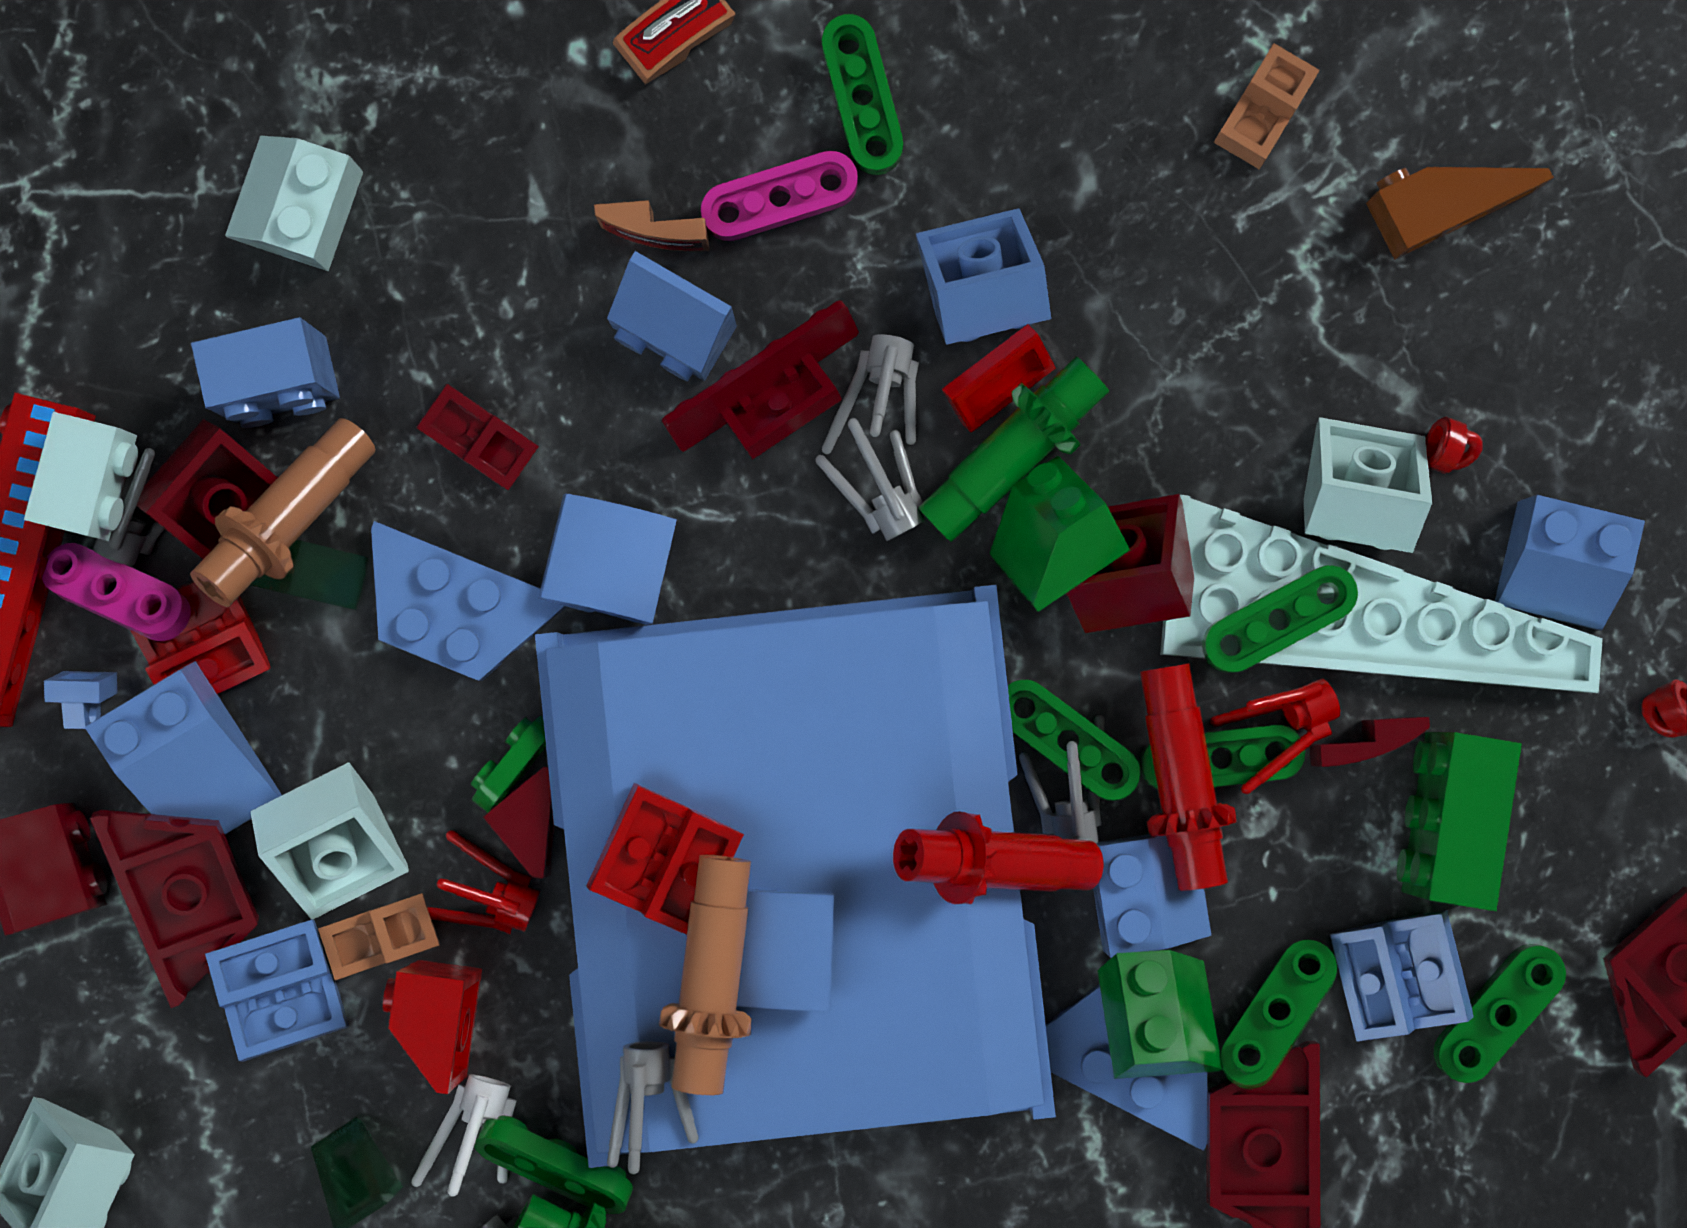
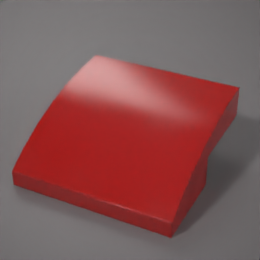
[130,580,271,694]
[586,783,744,935]

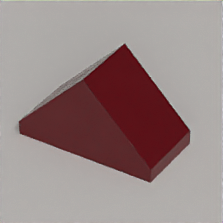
[483,766,556,878]

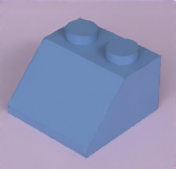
[916,208,1051,345]
[607,251,737,381]
[1495,495,1645,631]
[1093,834,1212,958]

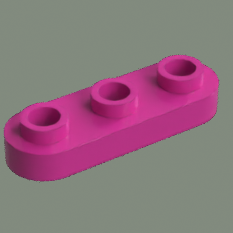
[701,151,858,241]
[42,543,191,641]

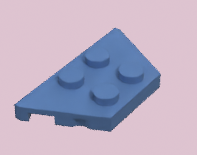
[371,521,566,681]
[1046,984,1207,1151]

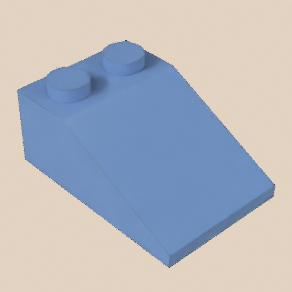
[85,661,282,834]

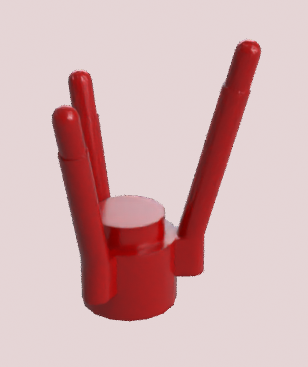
[1210,679,1341,794]
[427,830,541,934]

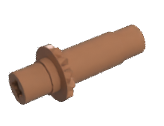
[190,418,376,607]
[659,855,751,1095]

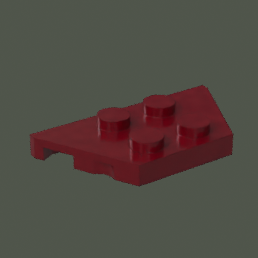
[90,810,259,1008]
[1603,886,1687,1078]
[1206,1041,1321,1228]

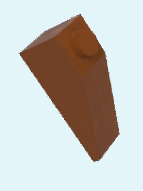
[1366,167,1554,260]

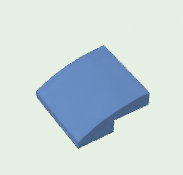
[538,494,677,625]
[737,889,834,1012]
[1330,910,1474,1041]
[205,919,349,1062]

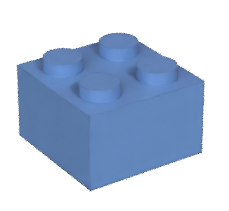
[191,317,340,428]

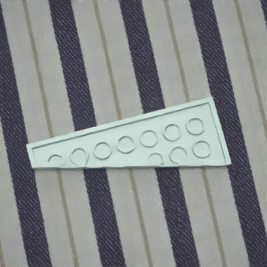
[1160,495,1603,693]

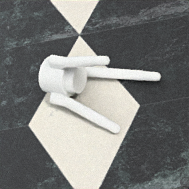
[411,1074,517,1196]

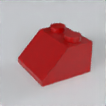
[383,960,482,1094]

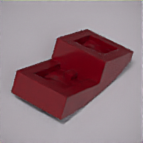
[415,384,539,490]
[1309,717,1430,767]

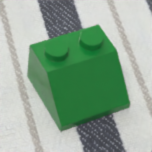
[989,456,1130,612]
[1097,950,1223,1079]

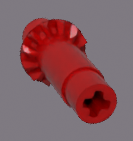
[1140,663,1237,891]
[893,811,1104,904]

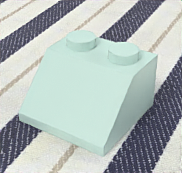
[225,136,363,271]
[24,412,138,541]
[1304,417,1432,553]
[250,762,409,920]
[0,1097,135,1228]

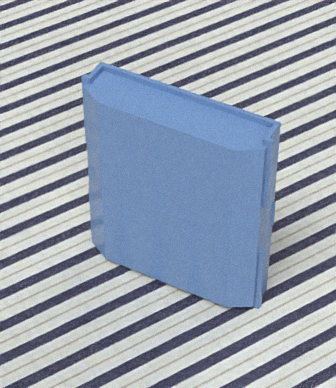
[535,585,1056,1168]

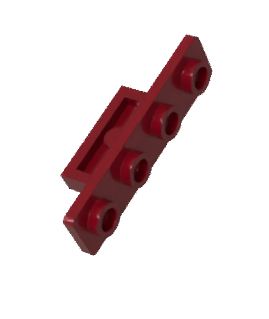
[661,300,859,460]

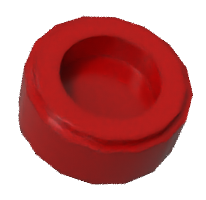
[1425,417,1483,474]
[1641,680,1687,738]

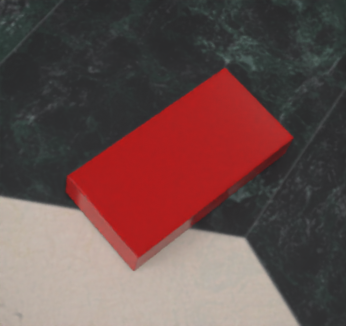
[942,324,1056,433]

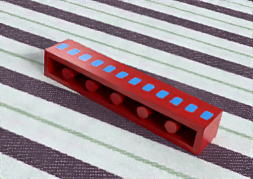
[0,392,96,727]

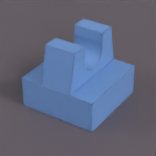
[44,671,118,729]

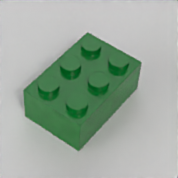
[1397,732,1522,912]

